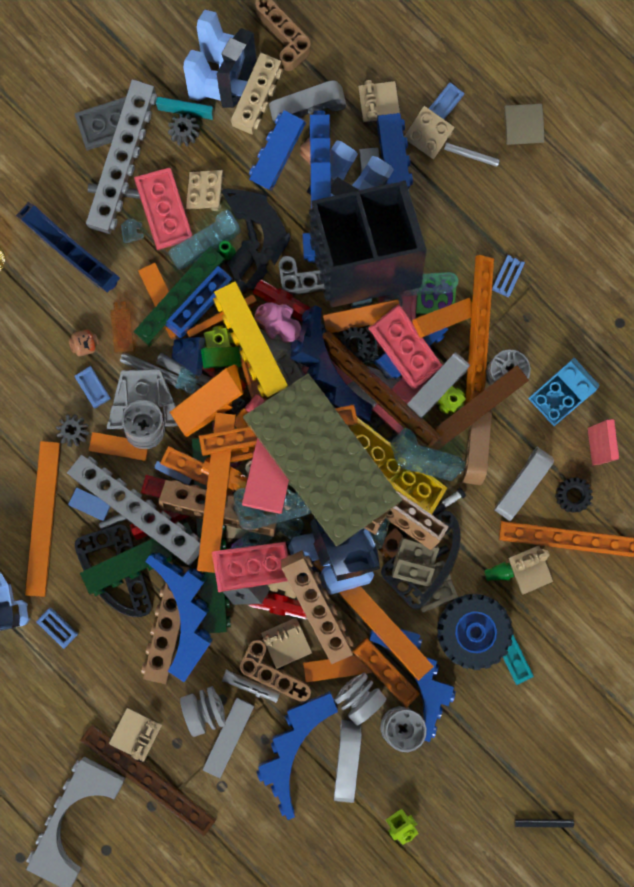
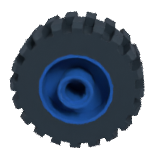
[437,594,514,670]

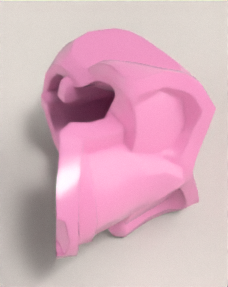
[254,303,302,343]

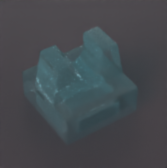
[121,219,144,243]
[175,368,200,394]

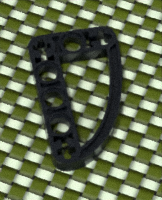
[381,511,461,610]
[74,525,153,617]

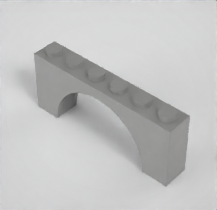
[26,757,126,887]

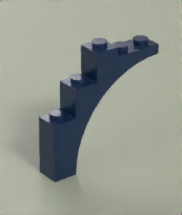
[16,202,120,293]
[290,305,372,423]

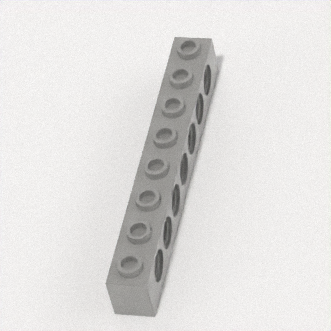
[86,79,157,234]
[67,455,201,566]

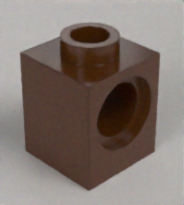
[378,528,404,558]

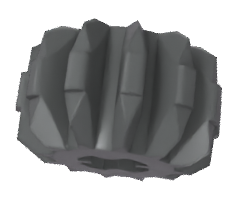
[168,113,200,147]
[56,414,89,447]

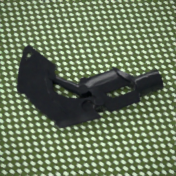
[222,189,291,296]

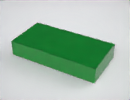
[201,347,242,368]

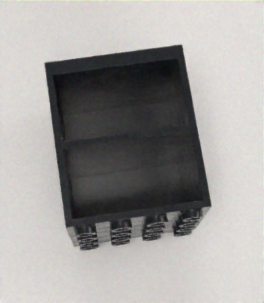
[309,180,427,307]

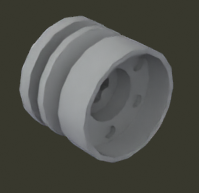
[486,349,531,386]
[122,400,165,449]
[334,673,387,726]
[180,686,226,737]
[380,706,427,752]

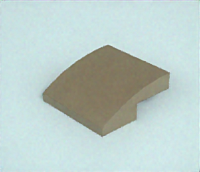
[504,104,544,145]
[392,536,439,587]
[413,560,458,613]

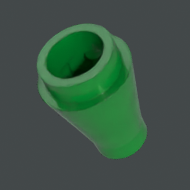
[217,241,236,261]
[485,562,514,581]

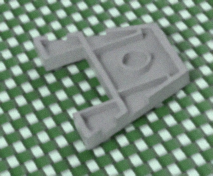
[107,369,178,429]

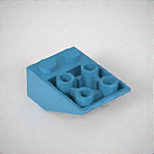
[528,358,600,426]

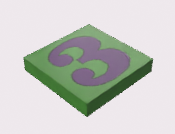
[416,276,457,315]

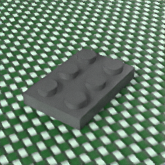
[74,97,137,151]

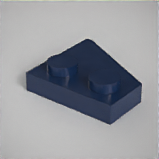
[172,337,205,375]

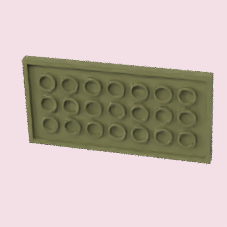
[243,373,402,547]

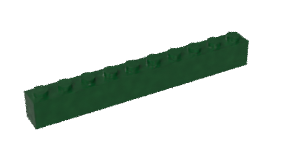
[192,439,231,633]

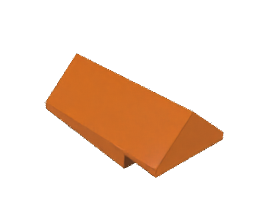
[170,364,243,437]

